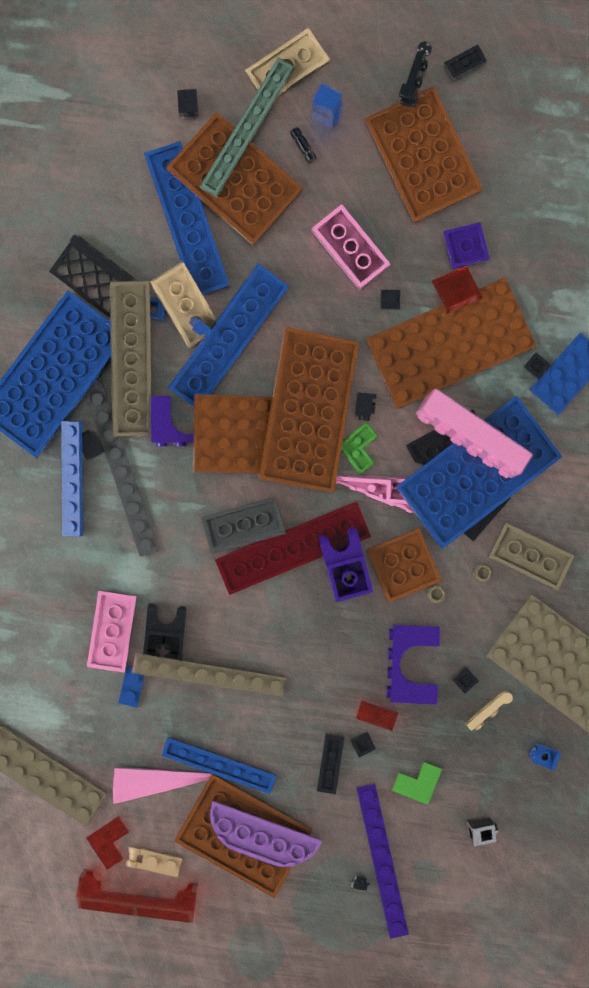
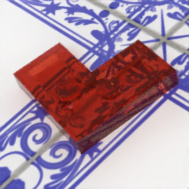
[86,816,129,870]

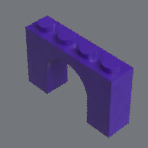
[151,396,193,447]
[386,624,440,704]

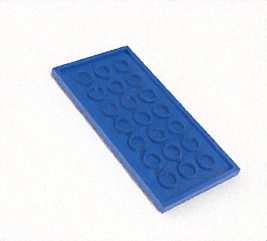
[0,290,111,458]
[395,395,562,549]

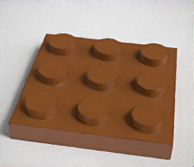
[366,528,442,603]

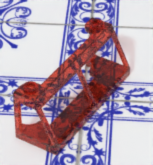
[76,869,198,923]

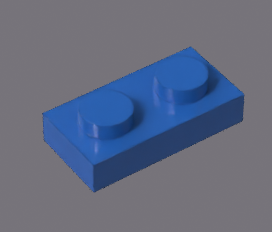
[118,666,145,708]

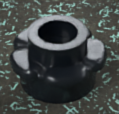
[351,877,370,891]

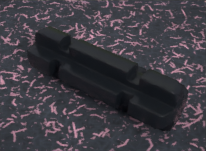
[290,127,316,163]

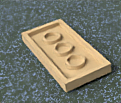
[245,28,330,95]
[150,262,217,348]

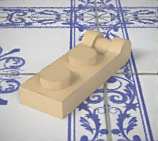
[465,691,513,731]
[126,846,182,877]

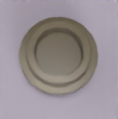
[473,563,493,582]
[427,584,446,604]

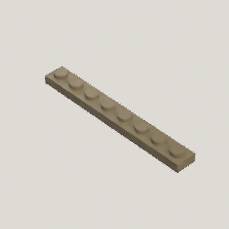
[132,653,286,697]

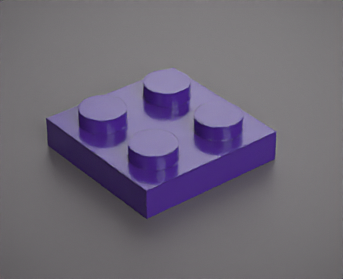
[443,222,490,269]

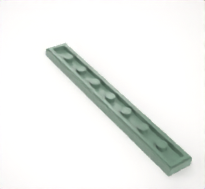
[200,57,294,198]

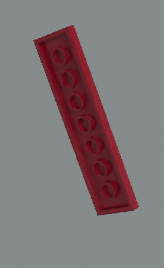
[215,501,371,595]

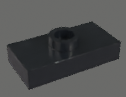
[444,44,487,80]

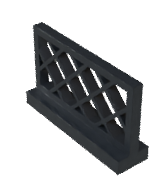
[49,234,138,318]

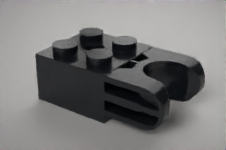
[143,603,186,660]

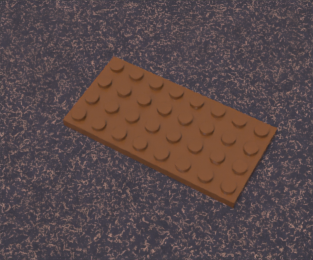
[366,277,537,409]
[258,327,359,493]

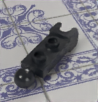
[399,41,432,107]

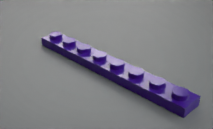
[356,783,409,939]

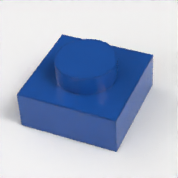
[189,317,213,337]

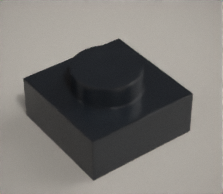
[381,290,400,310]
[523,352,551,379]
[452,666,479,694]
[350,732,376,758]

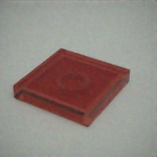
[432,266,483,314]

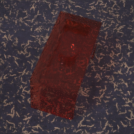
[355,699,398,731]

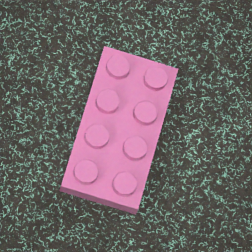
[87,591,137,673]

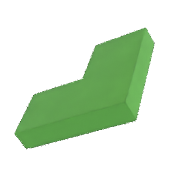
[341,421,378,475]
[392,761,442,805]

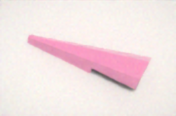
[335,475,415,514]
[113,766,211,804]

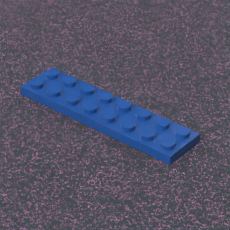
[144,141,230,295]
[168,263,289,407]

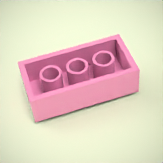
[312,204,390,291]

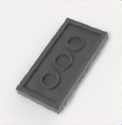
[201,497,286,554]

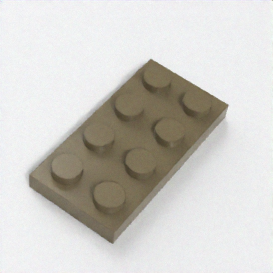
[488,522,575,590]

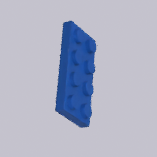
[529,332,589,415]

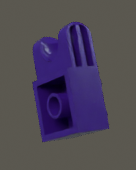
[318,527,373,602]

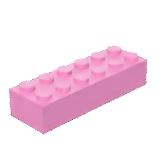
[415,389,533,478]

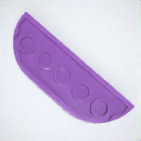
[210,800,322,867]

